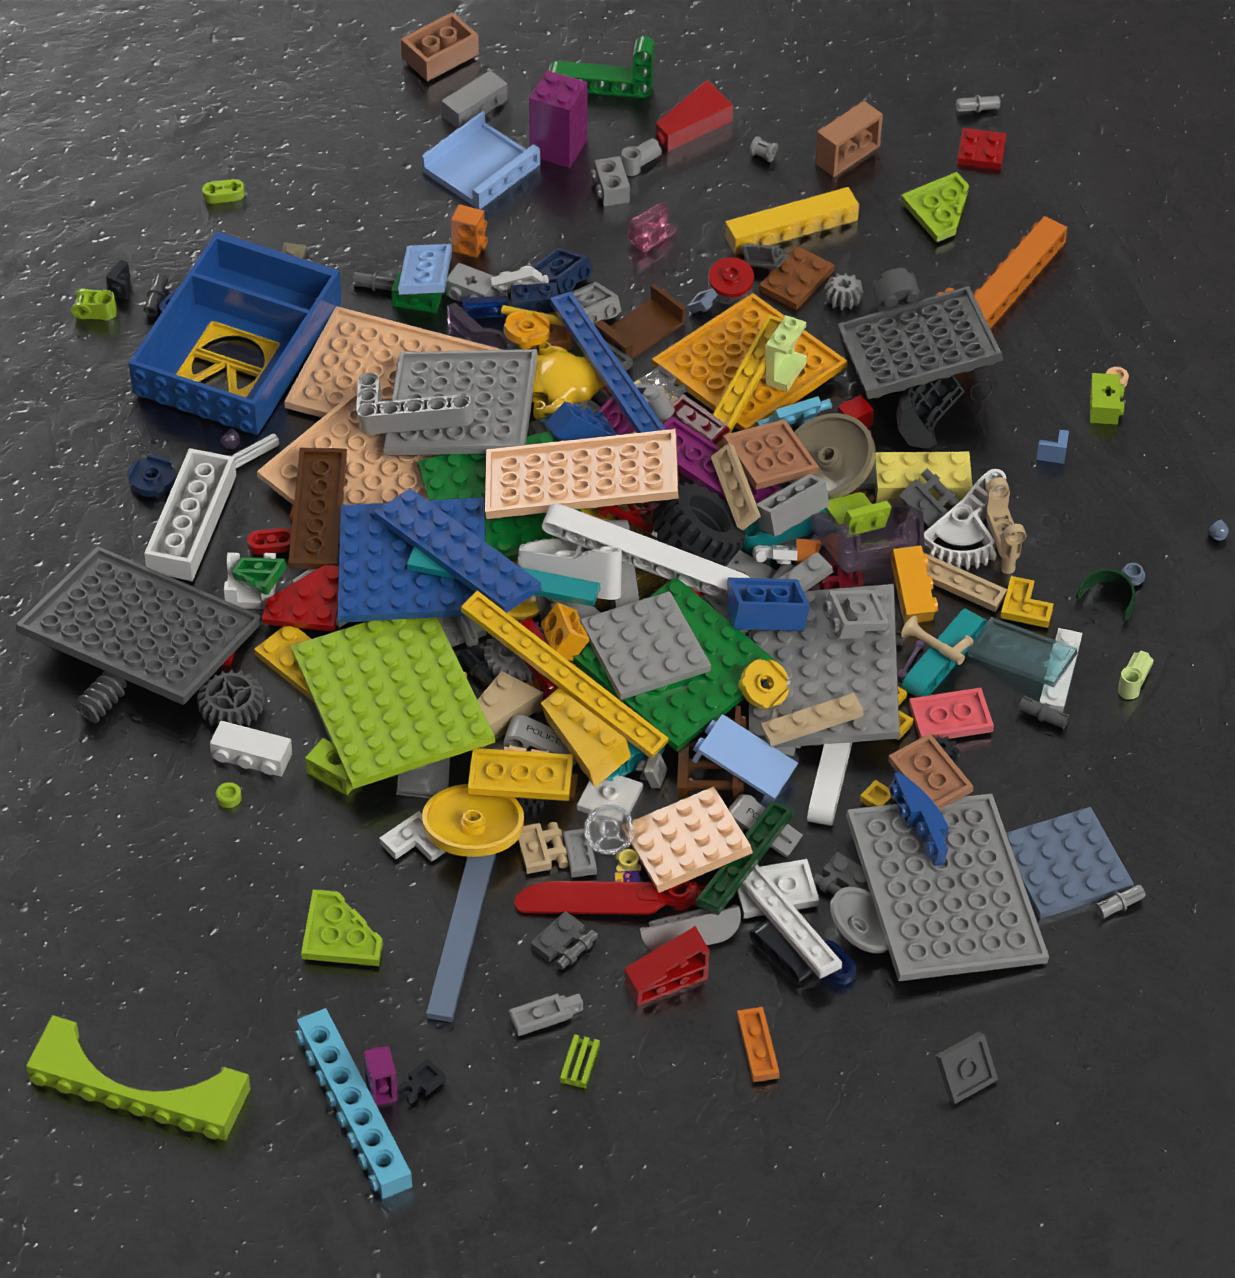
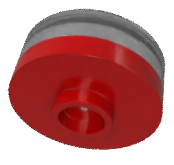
[708,257,754,304]

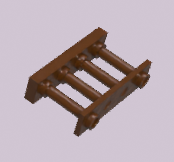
[677,706,746,801]

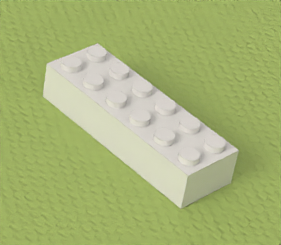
[144,448,236,581]

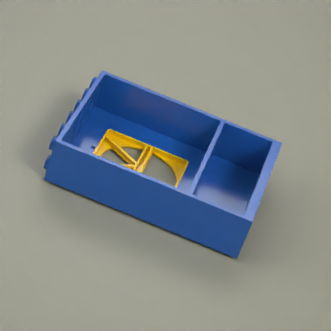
[129,231,342,435]

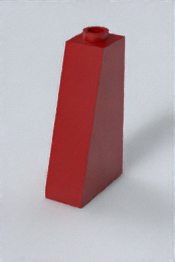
[655,81,733,151]

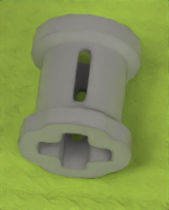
[750,136,778,162]

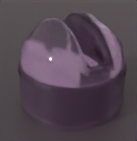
[220,428,240,449]

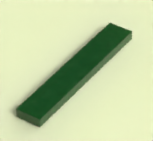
[696,801,794,916]

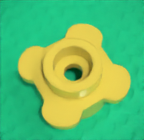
[616,849,641,872]

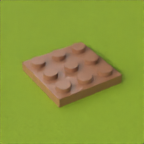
[722,419,819,490]

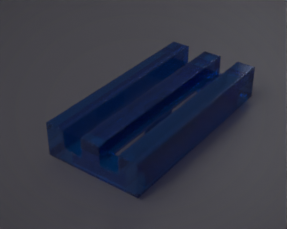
[462,296,508,319]

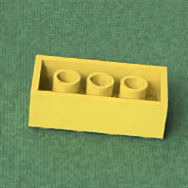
[874,452,973,507]

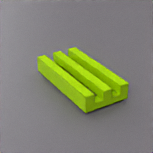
[560,1034,600,1089]

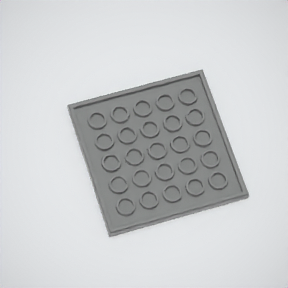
[383,349,538,455]

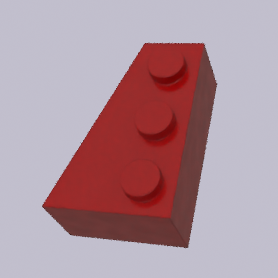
[624,926,709,1006]

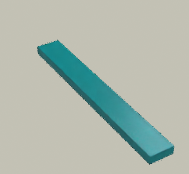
[407,546,601,607]

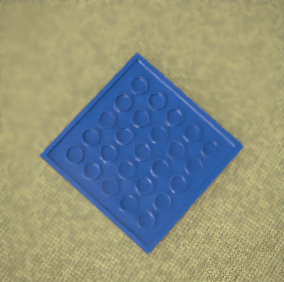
[338,498,485,623]

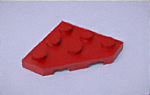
[262,565,339,632]

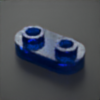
[823,940,856,984]

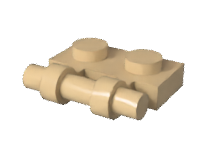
[517,822,569,874]

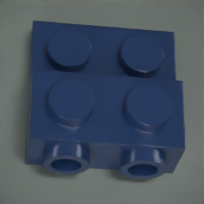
[532,247,593,294]

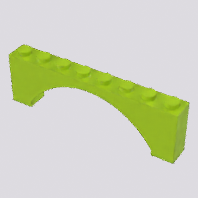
[26,1015,250,1141]

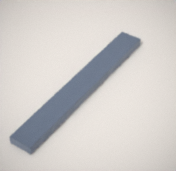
[426,853,496,1022]

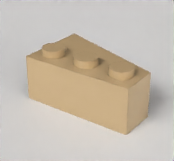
[477,671,543,749]

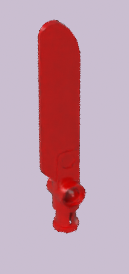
[514,880,707,915]

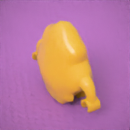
[532,341,605,419]

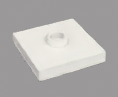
[577,775,643,825]

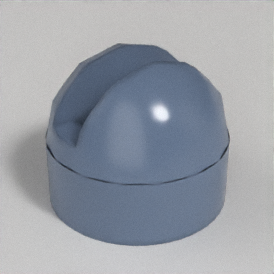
[1207,520,1229,541]

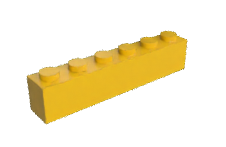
[725,187,859,255]

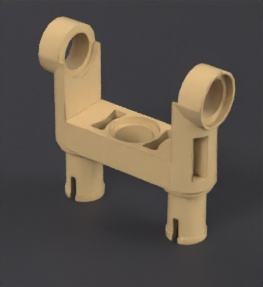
[986,477,1027,574]

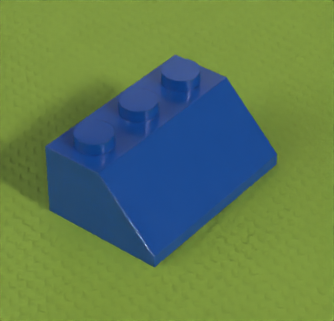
[727,577,810,632]

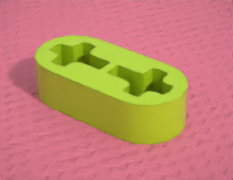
[202,179,245,204]

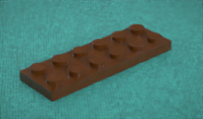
[289,447,347,569]

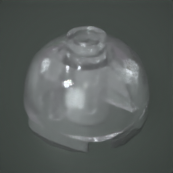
[583,804,634,855]

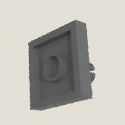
[935,1032,998,1104]

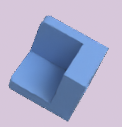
[1036,430,1069,464]

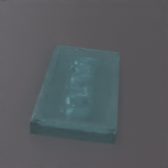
[967,617,1077,687]

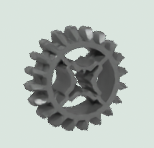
[197,669,265,727]

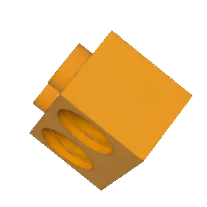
[541,602,589,661]

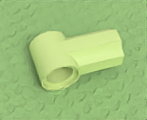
[1118,651,1154,699]

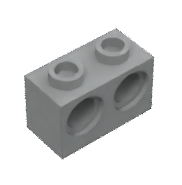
[591,156,630,207]

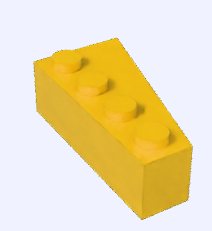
[541,688,631,788]

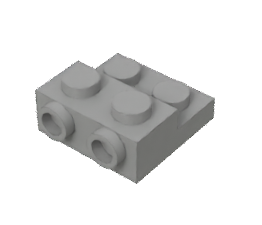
[572,282,621,326]
[822,590,889,639]

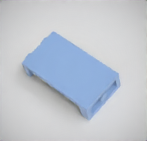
[692,714,798,808]

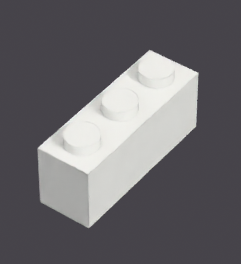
[210,721,292,777]

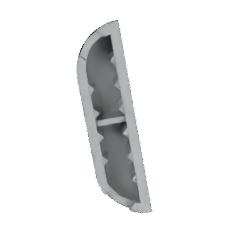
[640,905,741,951]

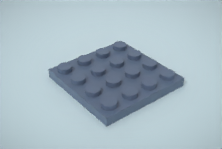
[999,807,1134,919]

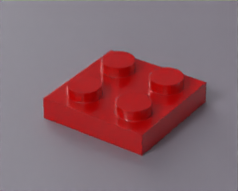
[957,128,1006,170]

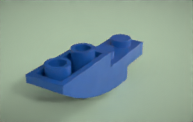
[889,772,949,866]

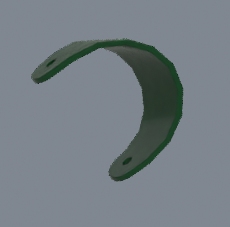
[1076,568,1135,622]

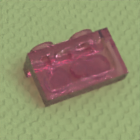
[629,201,676,252]

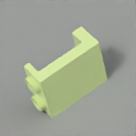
[766,316,807,392]

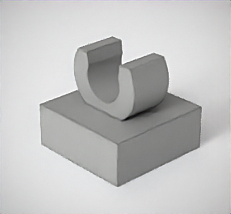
[636,753,668,788]

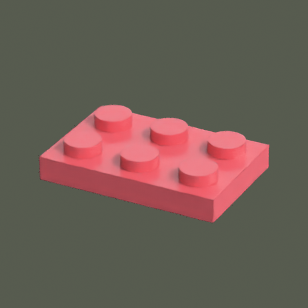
[909,688,994,739]

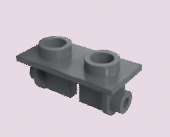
[741,243,789,269]

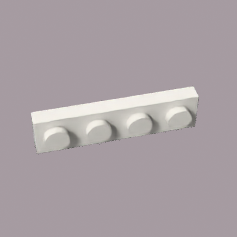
[1040,628,1082,712]

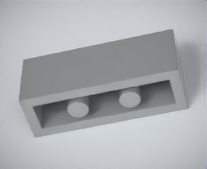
[441,71,508,128]
[756,474,830,537]

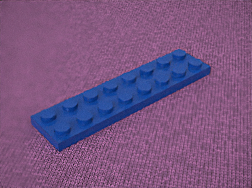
[374,488,541,613]

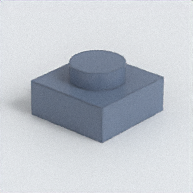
[687,288,717,313]

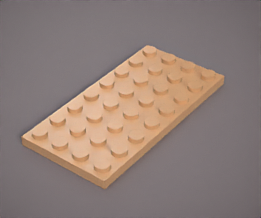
[485,429,679,519]

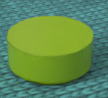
[216,782,242,808]

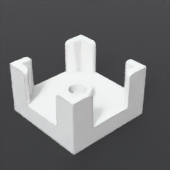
[224,553,277,609]

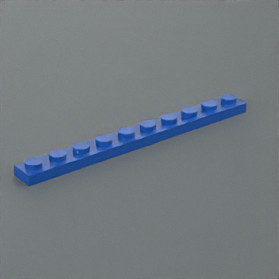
[550,292,666,433]

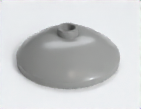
[830,887,889,953]

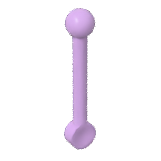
[897,640,924,680]

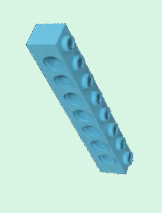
[295,1008,412,1199]

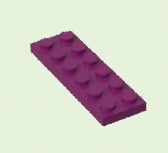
[662,416,782,504]

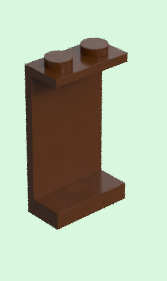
[595,284,686,359]

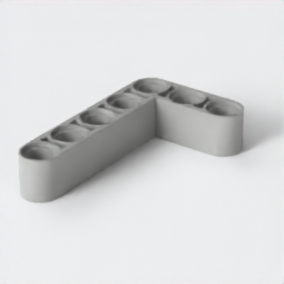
[356,372,474,434]

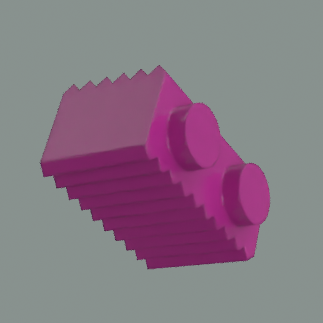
[363,1046,398,1106]

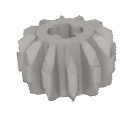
[824,273,863,310]

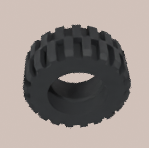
[652,483,746,566]

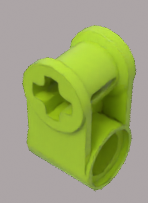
[71,289,117,320]

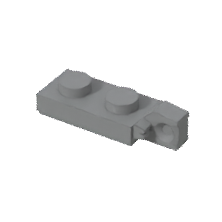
[509,994,583,1036]

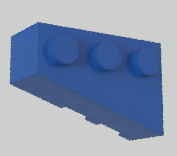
[547,401,617,441]

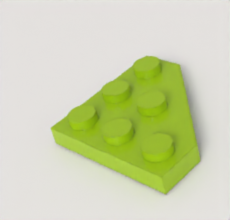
[901,172,969,242]
[301,890,383,966]

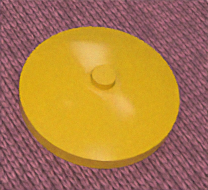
[422,784,524,857]

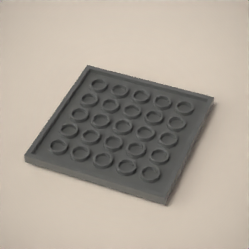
[838,286,1003,399]

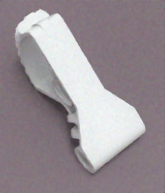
[922,469,1006,570]
[518,537,622,600]

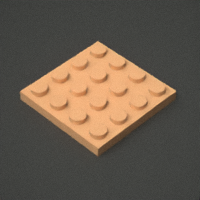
[622,787,753,893]

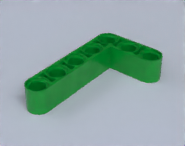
[549,36,655,98]

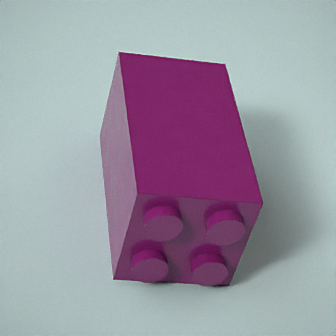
[529,70,587,168]

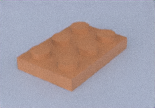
[888,734,973,810]

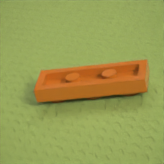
[737,1007,779,1082]

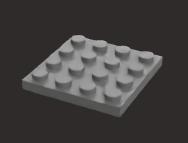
[580,591,711,700]

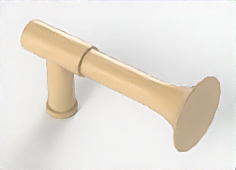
[901,616,973,665]

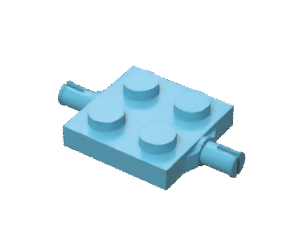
[756,396,832,429]

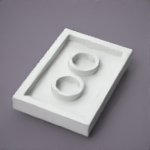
[736,859,819,918]

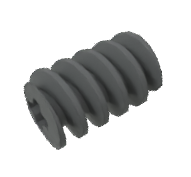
[75,671,127,723]

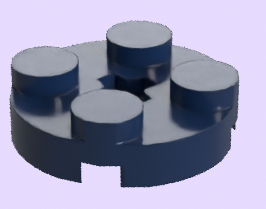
[128,455,176,499]

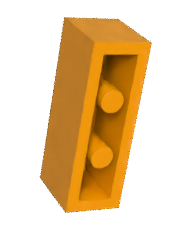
[890,545,938,624]

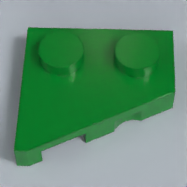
[232,557,287,595]

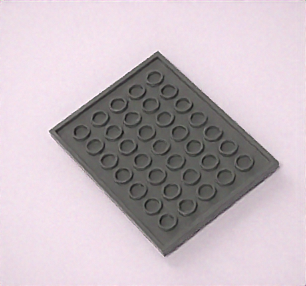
[16,546,262,705]

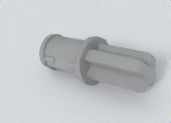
[956,95,1000,112]
[1095,885,1146,919]

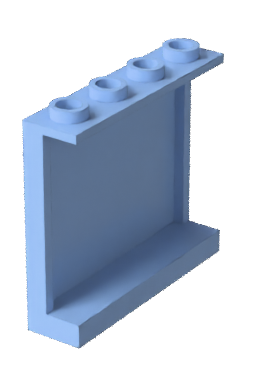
[422,111,540,209]

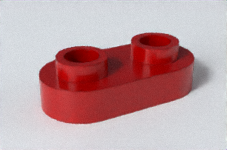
[247,528,292,554]

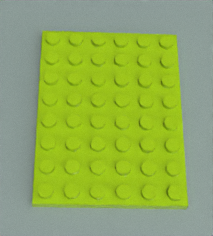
[291,617,495,789]

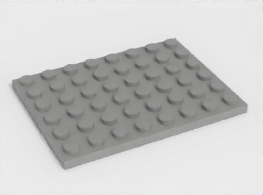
[749,584,900,748]
[846,794,1049,981]

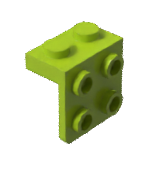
[825,492,892,537]

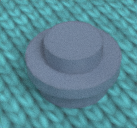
[1121,563,1145,585]

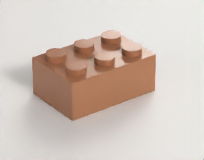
[401,12,479,81]
[815,101,883,177]

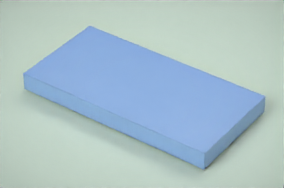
[398,244,452,294]

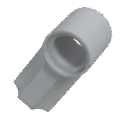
[621,138,661,176]

